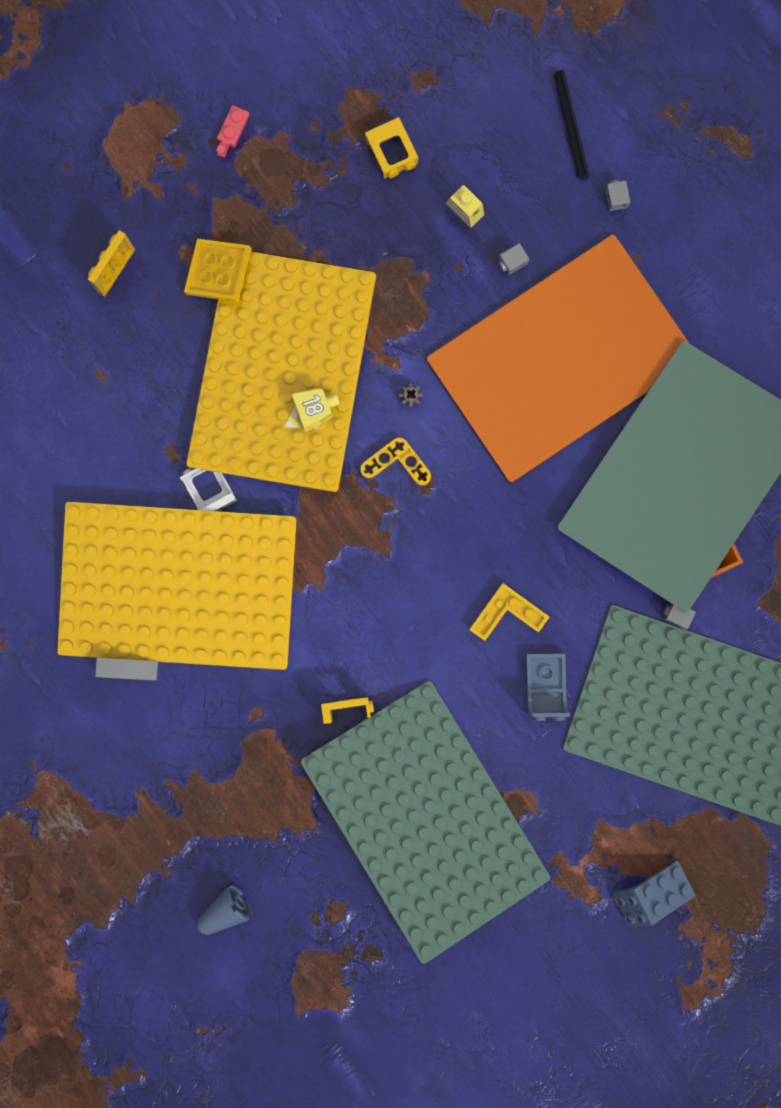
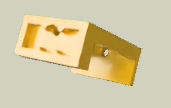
[365,117,418,179]
[321,697,374,724]

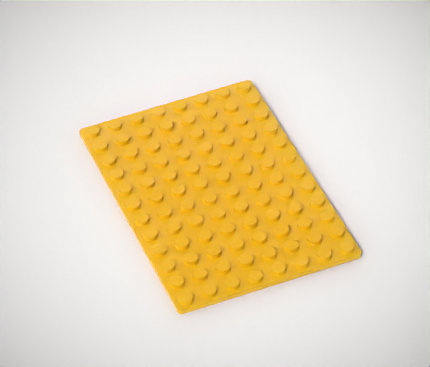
[187,252,376,492]
[58,502,297,670]

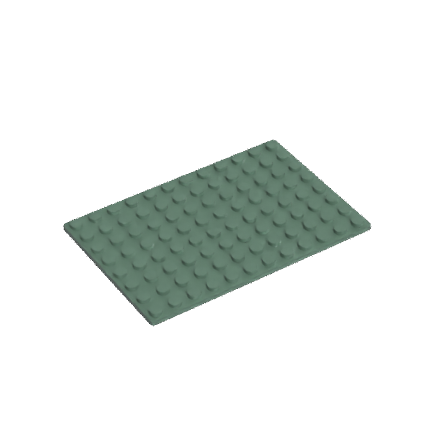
[558,341,781,612]
[563,605,781,825]
[301,681,550,964]

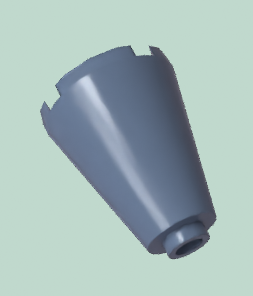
[197,885,253,935]

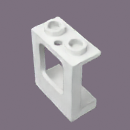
[180,468,237,511]

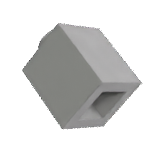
[605,180,630,211]
[498,243,529,275]
[663,604,696,630]

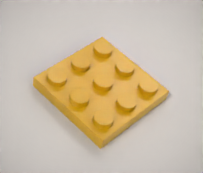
[88,230,135,297]
[184,239,252,302]

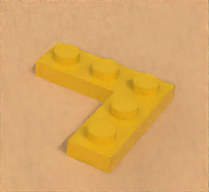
[469,583,549,641]

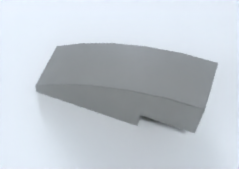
[95,658,158,680]

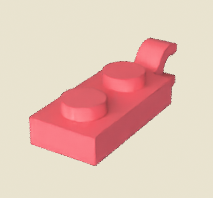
[216,105,250,158]

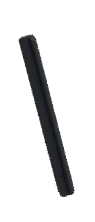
[554,70,589,179]

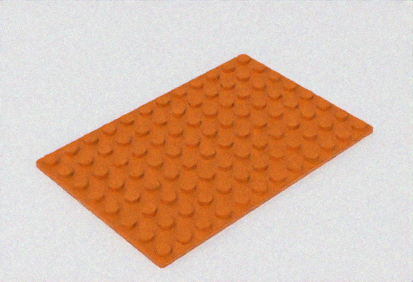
[427,235,690,482]

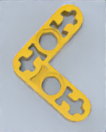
[360,438,431,486]

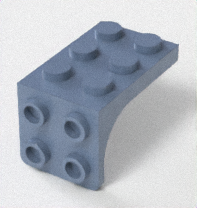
[526,654,570,721]
[614,861,696,928]

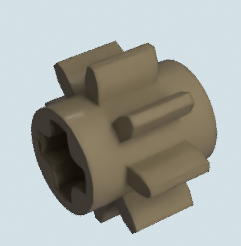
[399,383,423,408]

